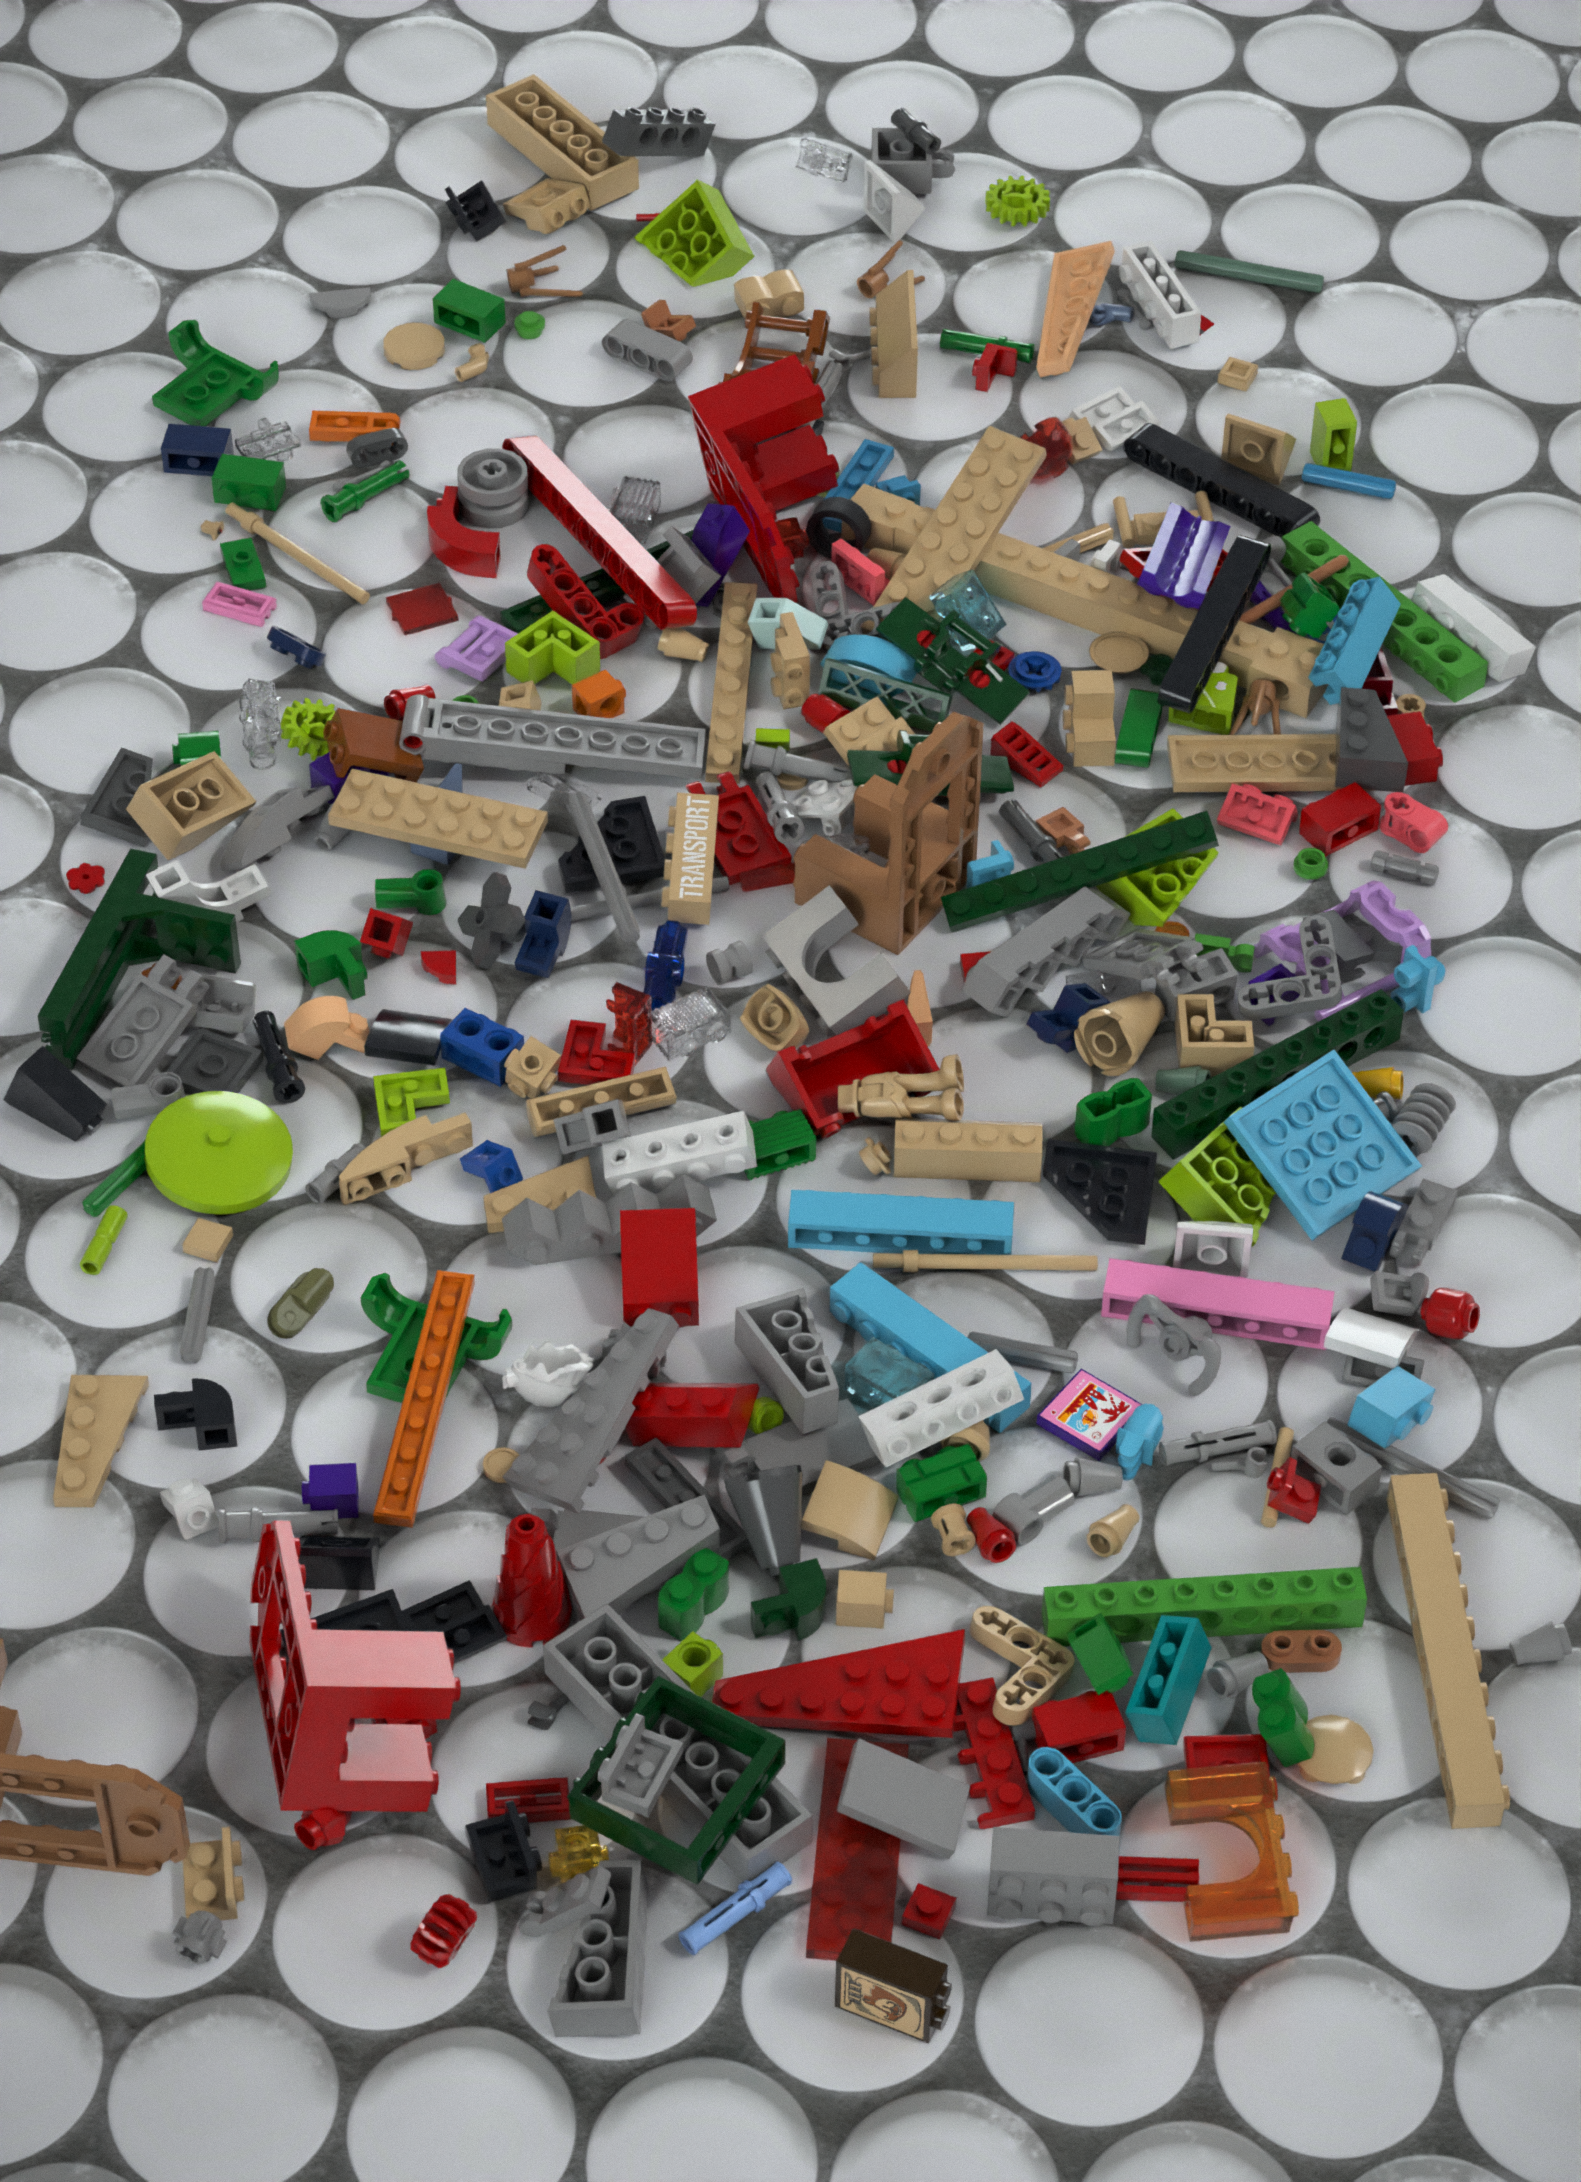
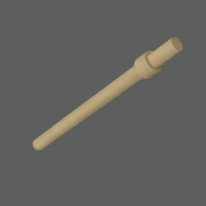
[225,503,370,604]
[873,1250,1098,1272]

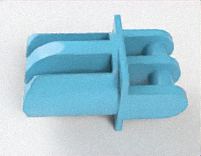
[1115,1403,1164,1481]

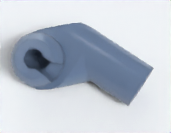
[1089,303,1134,326]

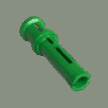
[320,460,410,523]

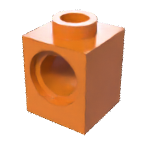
[572,669,626,718]

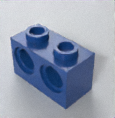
[440,1008,524,1087]

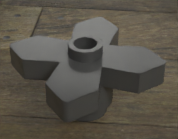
[458,872,526,969]

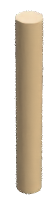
[1261,1427,1294,1528]

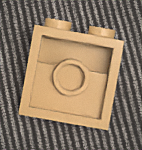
[503,178,591,234]
[770,612,810,710]
[823,696,915,766]

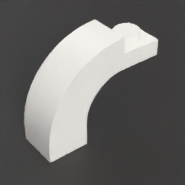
[146,859,272,922]

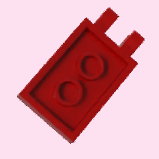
[686,771,792,886]

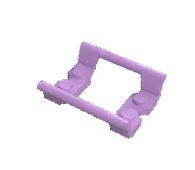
[1253,881,1431,1022]

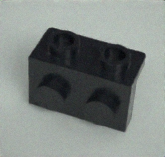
[444,180,507,242]
[465,1800,542,1901]

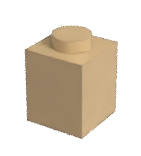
[836,1570,894,1629]

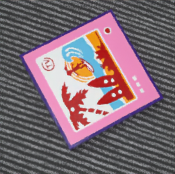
[1036,1368,1143,1461]

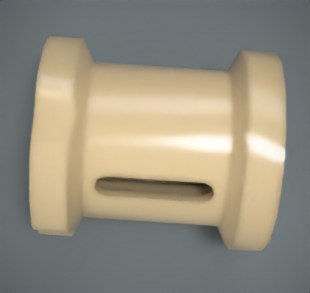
[931,1504,976,1557]

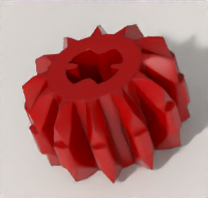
[410,1894,477,1969]

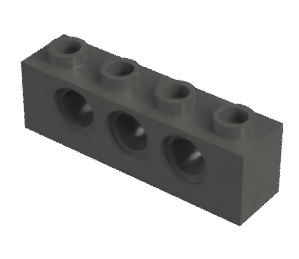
[602,107,716,156]

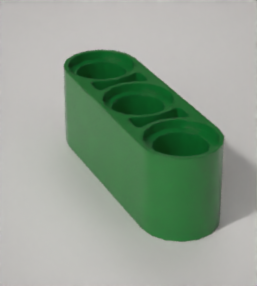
[1115,688,1163,768]

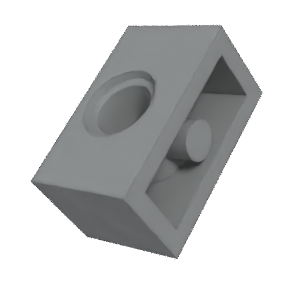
[1291,1421,1382,1515]

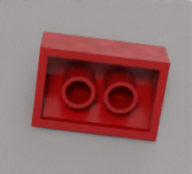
[625,1383,760,1448]

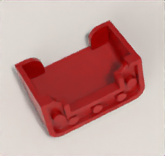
[765,999,940,1139]

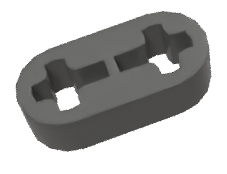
[346,428,408,468]

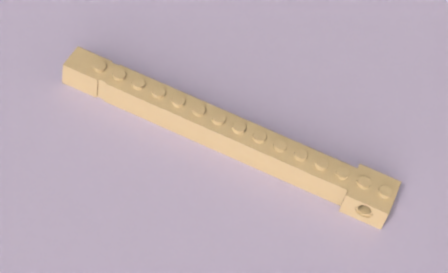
[841,484,1328,718]

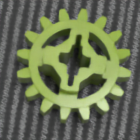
[985,176,1050,226]
[279,698,336,761]

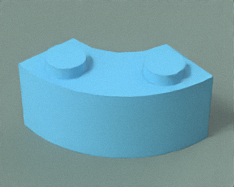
[820,634,917,697]

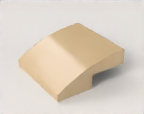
[801,1460,899,1561]

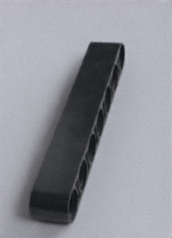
[1123,423,1320,539]
[1157,535,1271,714]

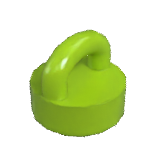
[747,1396,784,1435]

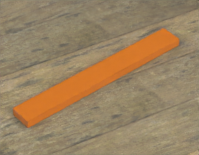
[373,1270,475,1528]

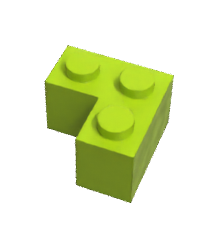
[505,611,600,684]

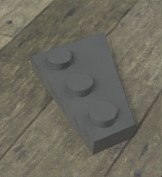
[80,747,153,847]

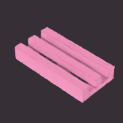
[202,582,277,627]

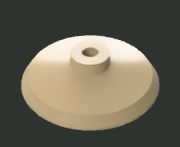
[1089,632,1149,674]

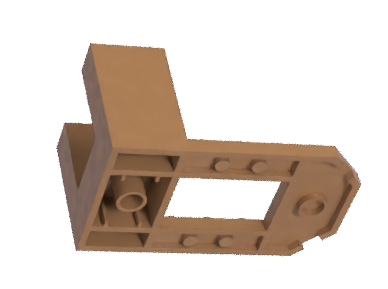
[793,711,984,955]
[0,1638,190,1876]

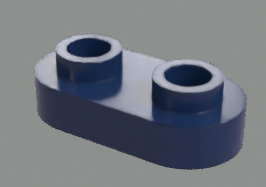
[266,626,327,669]

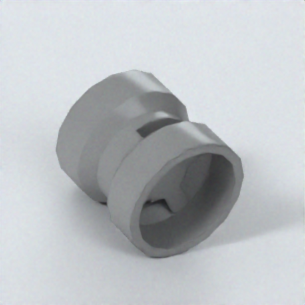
[706,941,753,985]

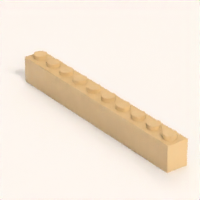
[1387,1473,1510,1829]

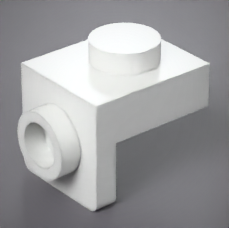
[1091,539,1136,582]
[159,1478,219,1540]

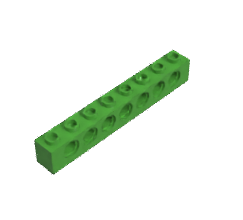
[1280,521,1488,703]
[1041,1567,1367,1646]

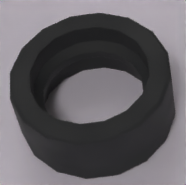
[806,497,872,559]

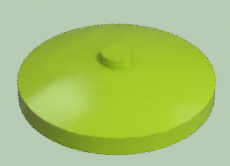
[145,1091,293,1215]

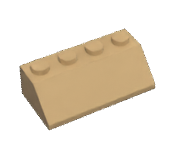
[869,270,918,398]
[894,1118,1042,1182]

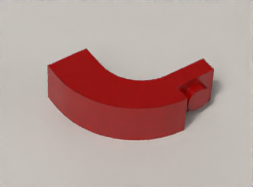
[427,485,501,578]

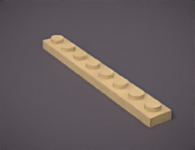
[705,582,758,784]

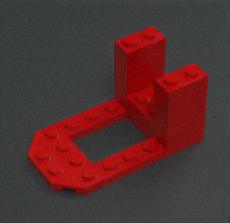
[688,354,840,603]
[249,1520,461,1812]

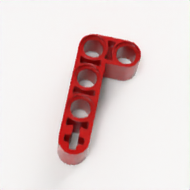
[527,544,644,659]

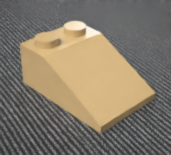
[126,751,257,861]

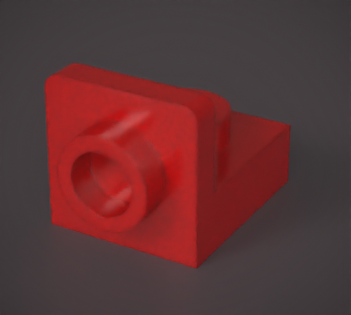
[1266,1457,1321,1524]

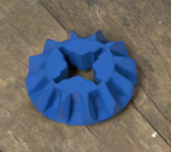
[1008,651,1062,693]

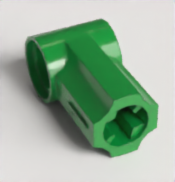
[375,869,447,915]

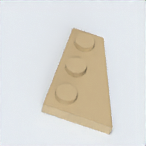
[483,1156,596,1233]

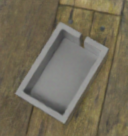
[987,1827,1120,1926]

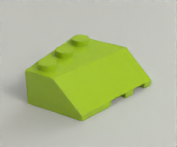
[634,179,755,287]
[1096,808,1219,927]
[1158,1106,1276,1247]

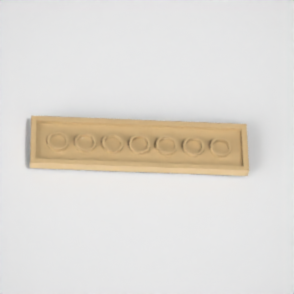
[861,426,1047,642]

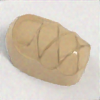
[739,984,809,1052]

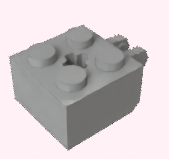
[871,128,955,195]

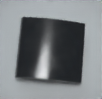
[364,1009,452,1066]
[402,1580,507,1663]

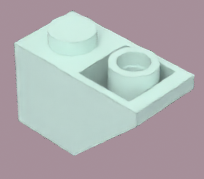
[747,598,828,650]

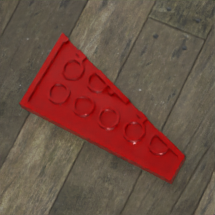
[712,1629,966,1738]

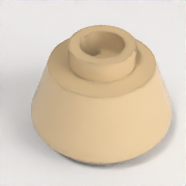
[940,1420,990,1462]

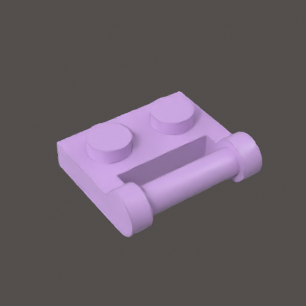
[435,615,518,682]

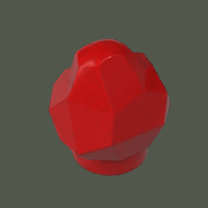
[294,1808,352,1850]

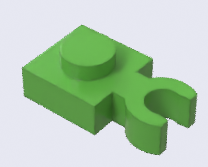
[1195,933,1255,973]

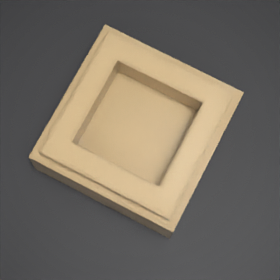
[1217,357,1258,391]
[182,1218,233,1262]

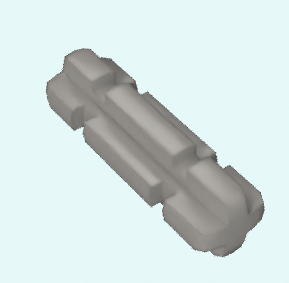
[1370,850,1439,885]

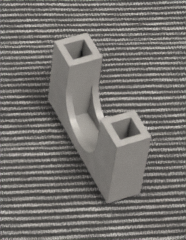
[762,885,911,1037]

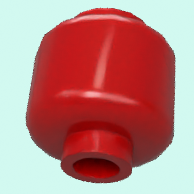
[1420,1287,1480,1340]

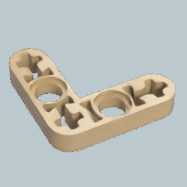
[970,1606,1075,1726]

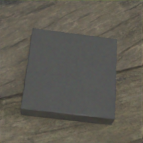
[166,1028,263,1095]

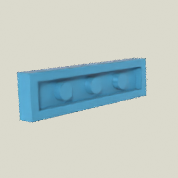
[822,439,894,533]

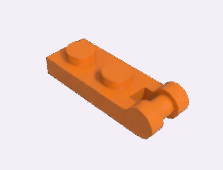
[309,410,401,446]

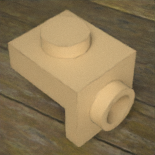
[1050,417,1102,465]

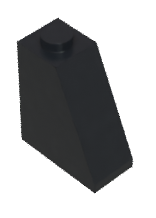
[3,1046,107,1142]

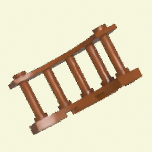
[718,302,830,385]

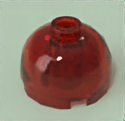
[1020,416,1073,479]

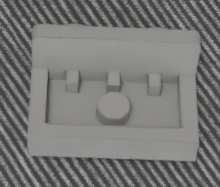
[187,974,256,1034]
[598,1713,683,1817]

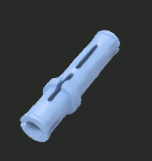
[678,1861,792,1955]

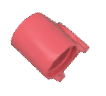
[1379,792,1448,853]

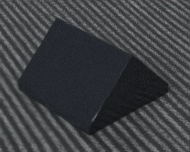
[299,1535,380,1590]

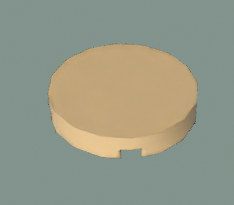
[383,323,445,370]

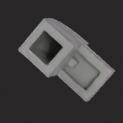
[553,1099,631,1155]

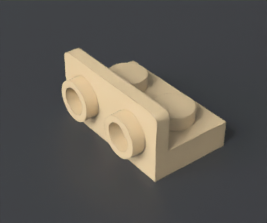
[183,1827,245,1920]

